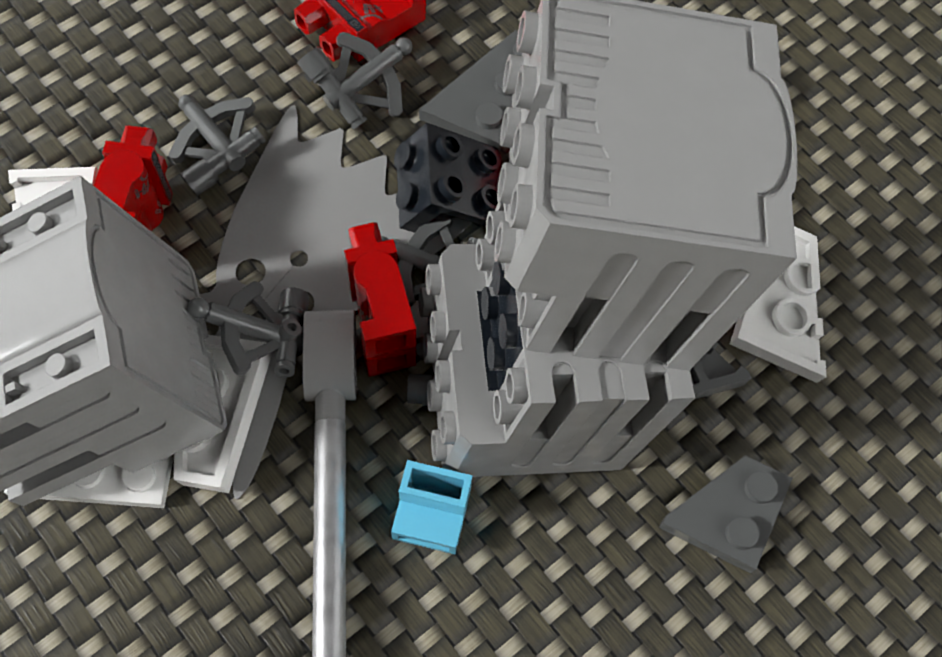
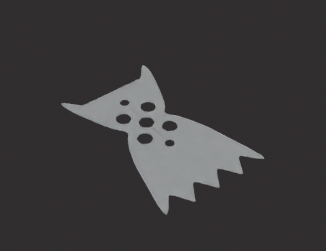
[200,105,472,499]

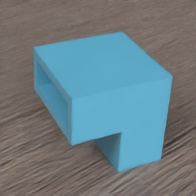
[391,460,473,554]

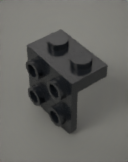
[394,122,502,233]

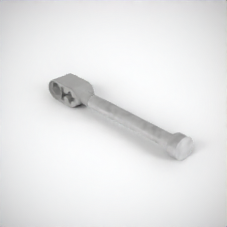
[303,310,357,657]

